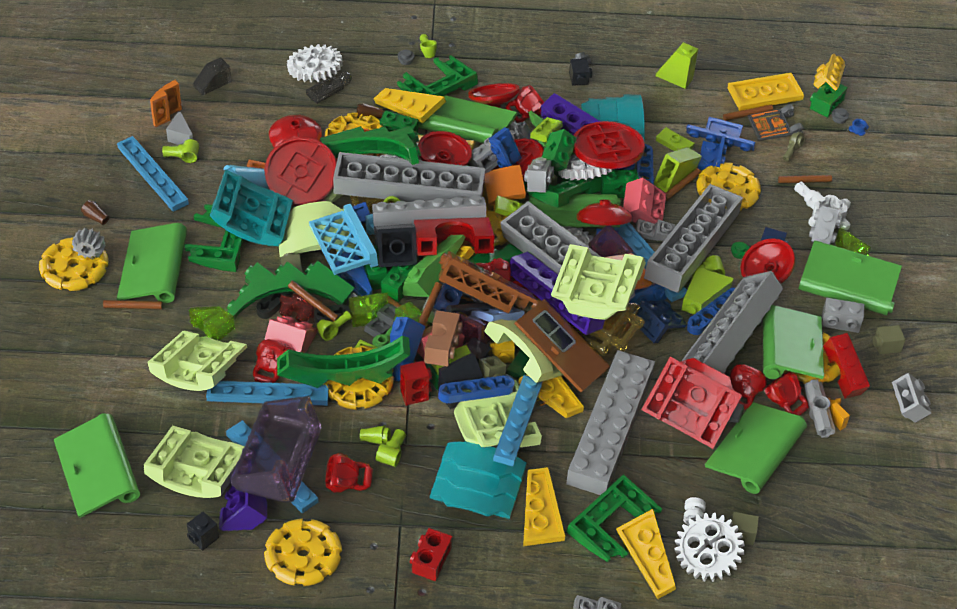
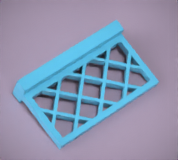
[309,204,378,275]

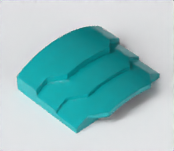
[581,94,645,142]
[210,170,293,246]
[430,442,527,519]

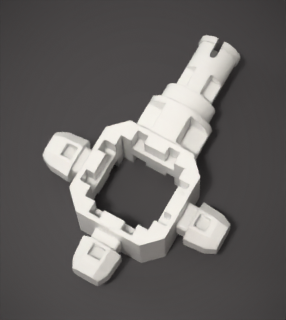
[794,181,851,231]

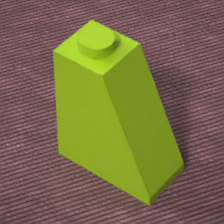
[656,42,698,89]
[654,147,702,193]
[681,267,734,314]

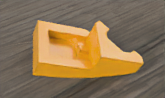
[828,398,850,431]

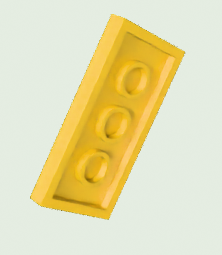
[727,73,804,111]

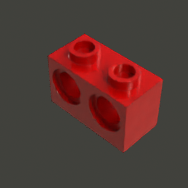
[400,361,432,405]
[410,528,452,581]

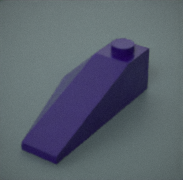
[219,449,267,531]

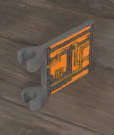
[748,104,803,141]

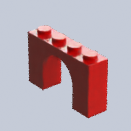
[414,217,494,256]

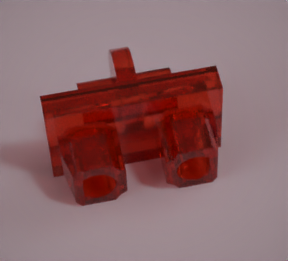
[279,293,314,323]

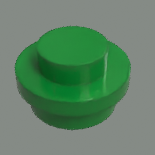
[731,242,749,259]

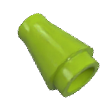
[360,425,391,445]

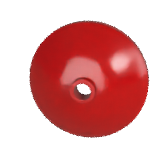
[468,83,520,108]
[269,115,322,147]
[418,131,472,166]
[577,199,632,225]
[740,239,796,284]

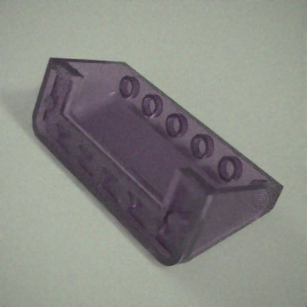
[231,396,320,503]

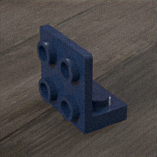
[631,300,687,343]

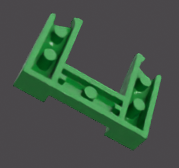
[397,55,478,96]
[524,171,601,208]
[184,204,244,272]
[566,474,662,562]

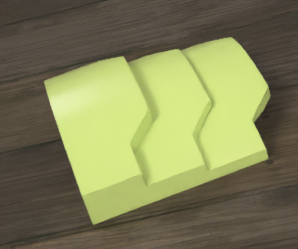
[279,201,355,257]
[551,244,646,320]
[484,319,563,383]
[148,331,247,391]
[454,380,542,447]
[144,426,248,498]

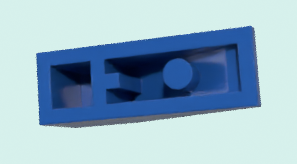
[331,252,372,304]
[390,317,426,381]

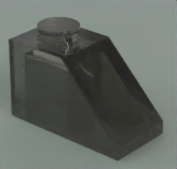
[193,57,232,96]

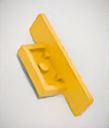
[813,54,845,91]

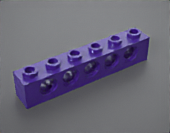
[541,93,625,168]
[510,251,605,335]

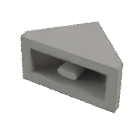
[166,112,193,145]

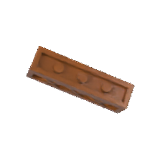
[439,259,518,313]

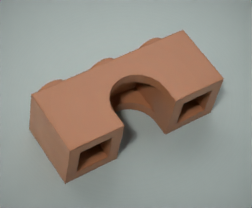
[424,311,463,366]

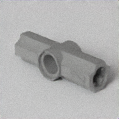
[804,380,835,438]

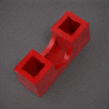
[823,333,870,399]

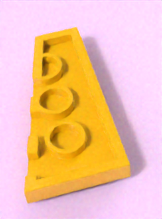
[374,88,446,123]
[523,467,565,546]
[616,509,676,599]

